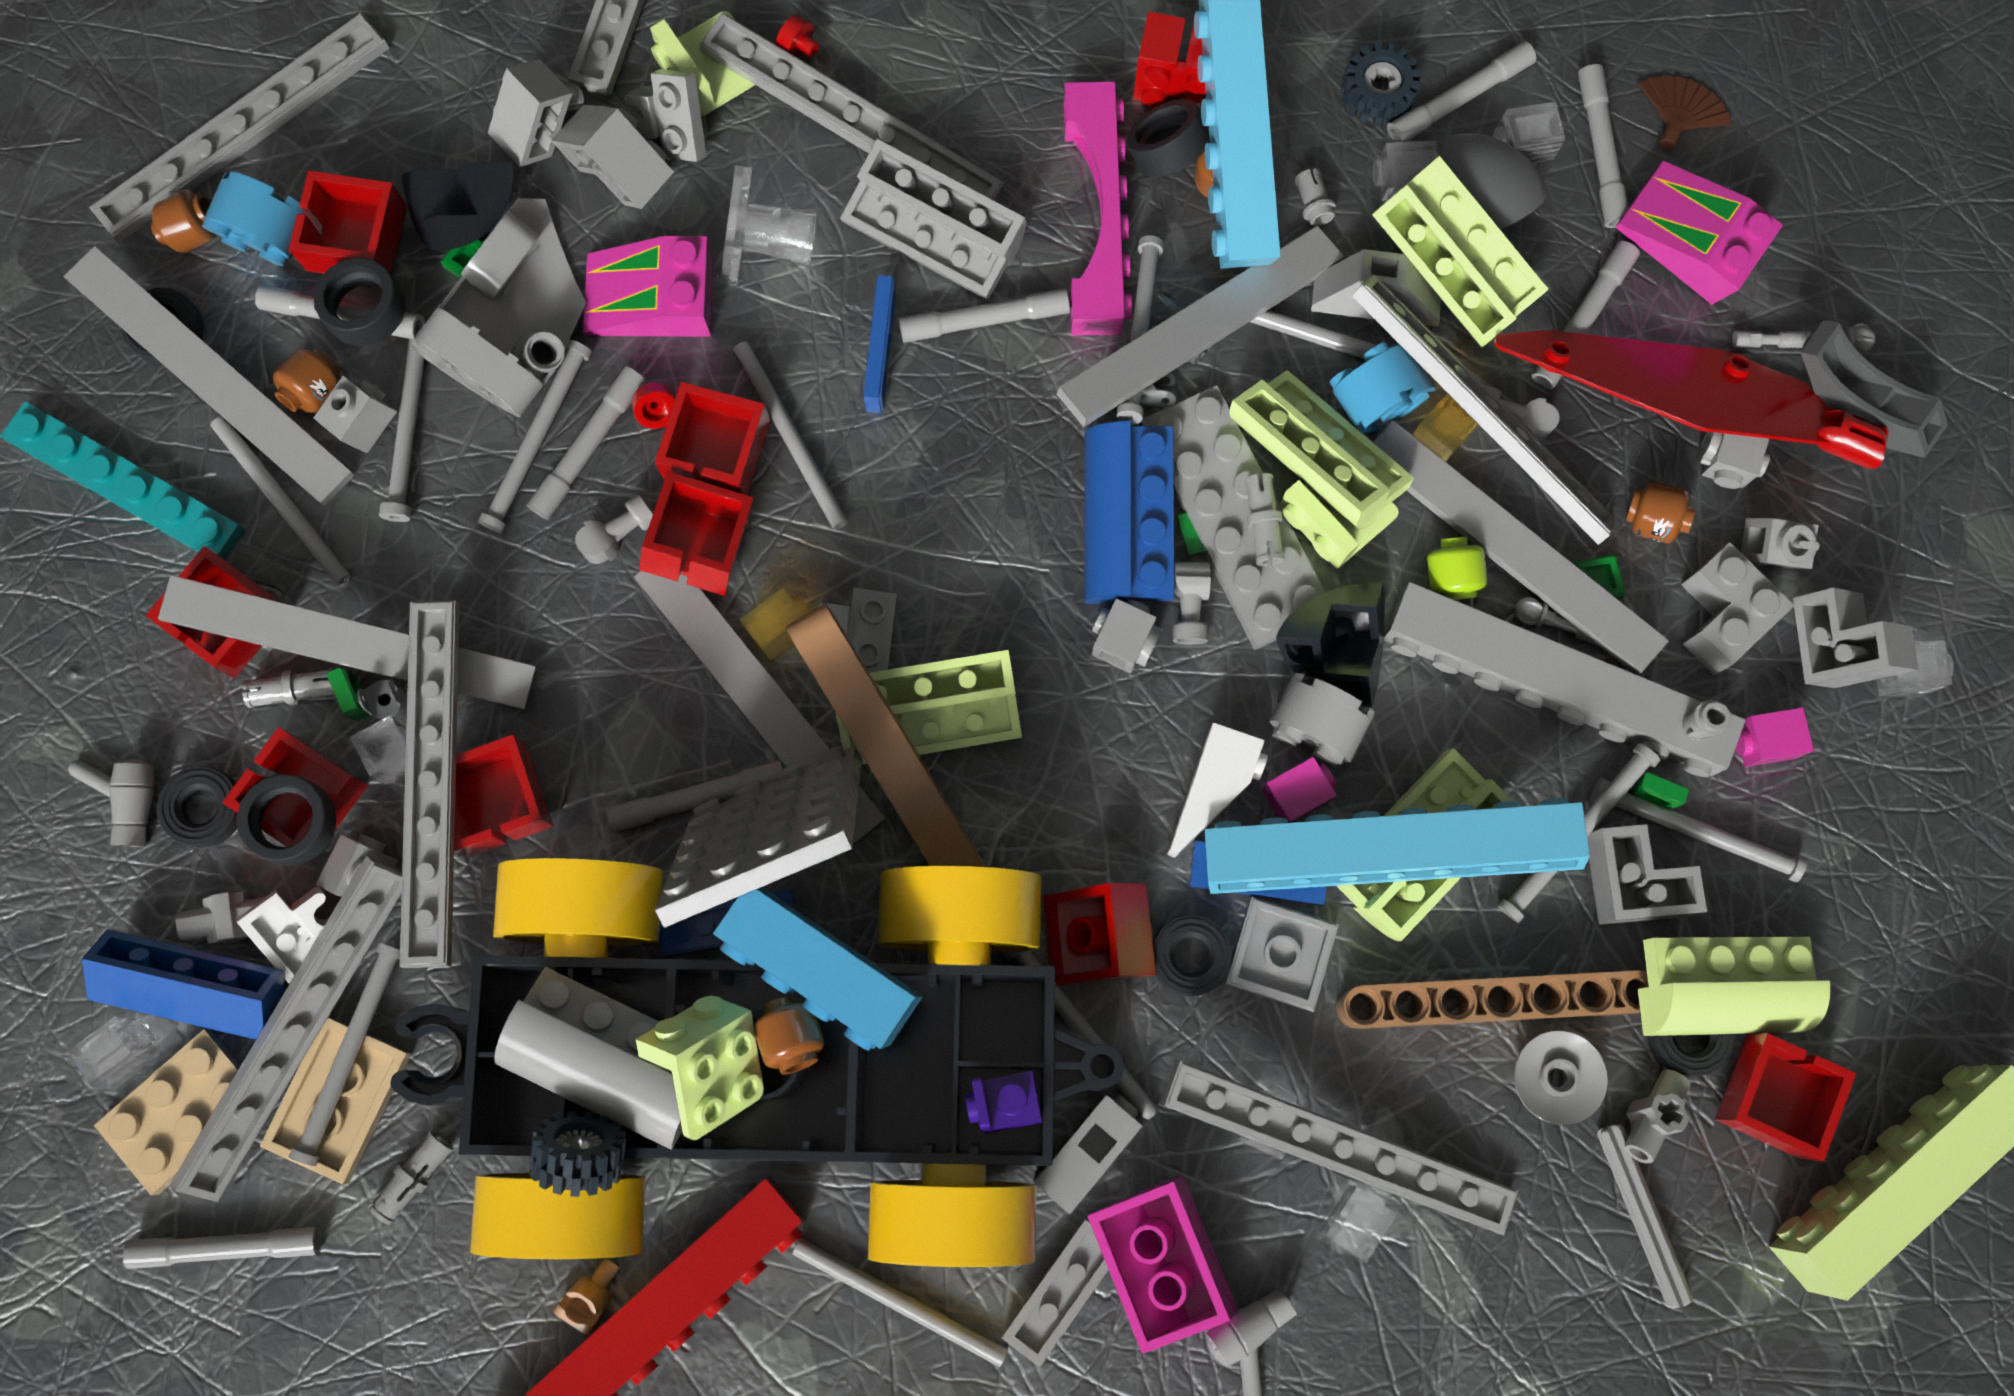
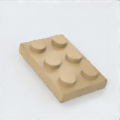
[259,1017,412,1184]
[94,1029,241,1195]

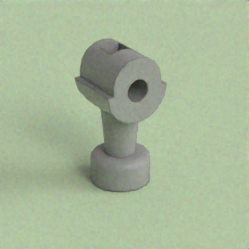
[1485,384,1560,442]
[575,494,653,564]
[1173,561,1211,645]

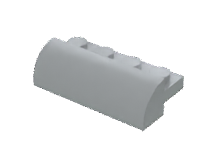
[840,139,1027,300]
[495,967,682,1150]

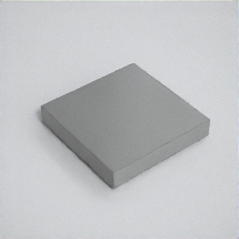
[1225,897,1339,1012]

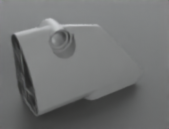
[410,198,586,417]

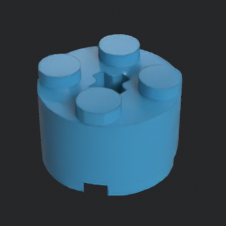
[202,171,307,267]
[1330,342,1436,436]

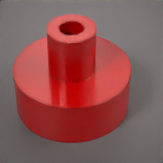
[775,14,819,58]
[631,383,675,429]

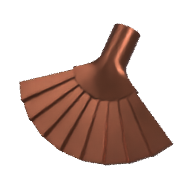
[1638,75,1732,150]

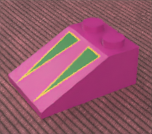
[1615,161,1783,305]
[583,236,714,337]

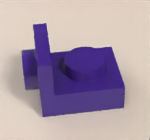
[965,1071,1042,1134]

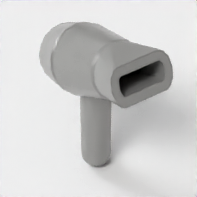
[68,759,155,847]
[1206,1289,1297,1396]

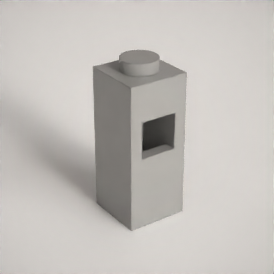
[1033,1094,1142,1214]

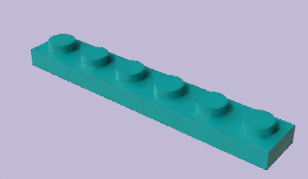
[0,401,245,560]

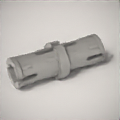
[1245,473,1285,566]
[242,667,336,708]
[367,1131,454,1225]

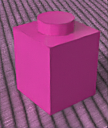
[1735,708,1814,767]
[1261,757,1337,823]

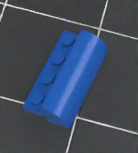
[1084,421,1174,604]

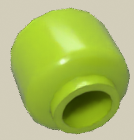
[1427,537,1487,600]

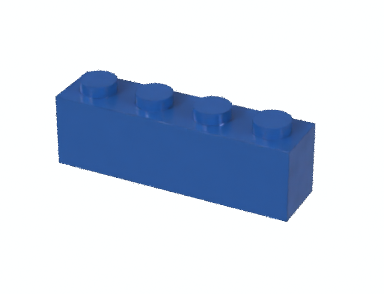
[82,929,285,1040]

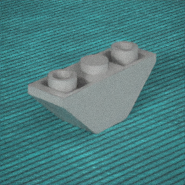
[1311,249,1441,327]

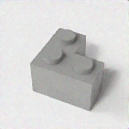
[551,105,674,209]
[1681,542,1795,675]
[1793,587,1918,688]
[1587,824,1707,925]

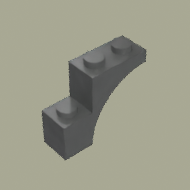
[1801,320,1948,458]

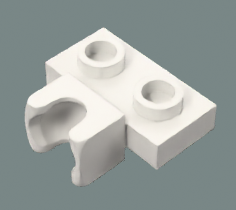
[236,886,329,984]

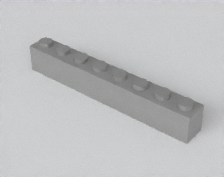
[1383,582,1745,777]

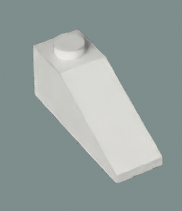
[1167,723,1268,858]

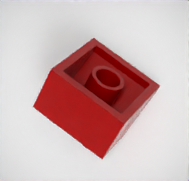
[1043,883,1156,986]

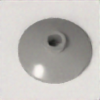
[1514,1031,1608,1125]

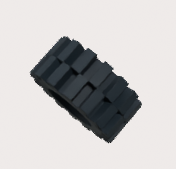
[1341,41,1421,126]
[530,1111,626,1197]

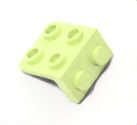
[650,11,755,117]
[1280,480,1399,570]
[636,995,763,1140]

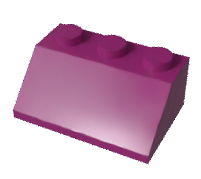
[1087,1174,1238,1354]

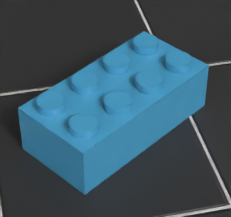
[713,887,923,1051]

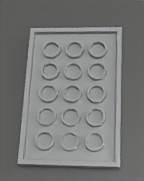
[655,746,862,928]

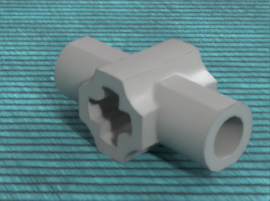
[175,892,265,945]
[1624,1069,1691,1164]

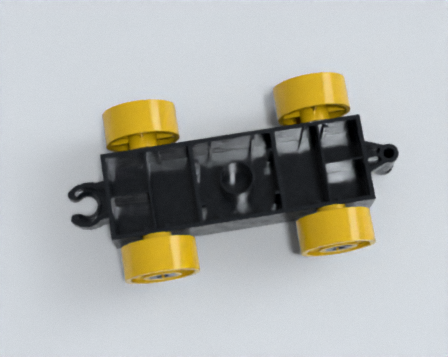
[390,858,1124,1267]

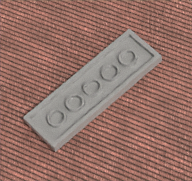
[1139,385,1325,650]

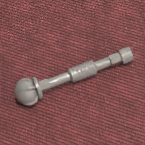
[1732,323,1875,355]
[1514,597,1600,647]

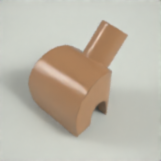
[553,1258,619,1335]

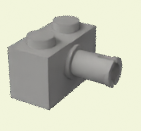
[488,59,584,167]

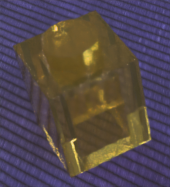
[1412,393,1479,463]
[740,588,811,664]

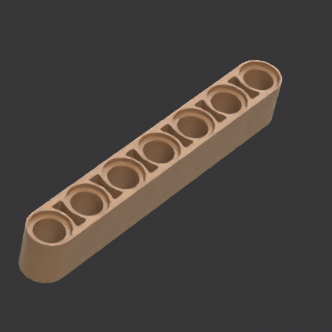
[786,603,986,867]
[1336,970,1649,1029]

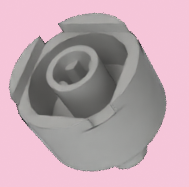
[1270,673,1375,768]

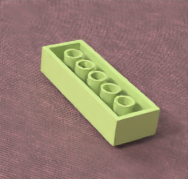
[1768,1064,2014,1301]

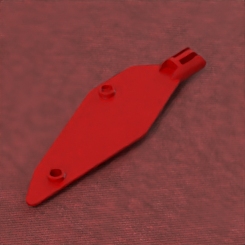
[1494,330,1889,469]

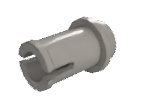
[1295,168,1336,226]
[1682,700,1731,740]

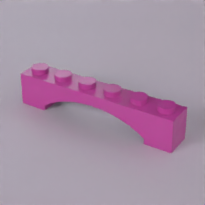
[1063,82,1132,336]

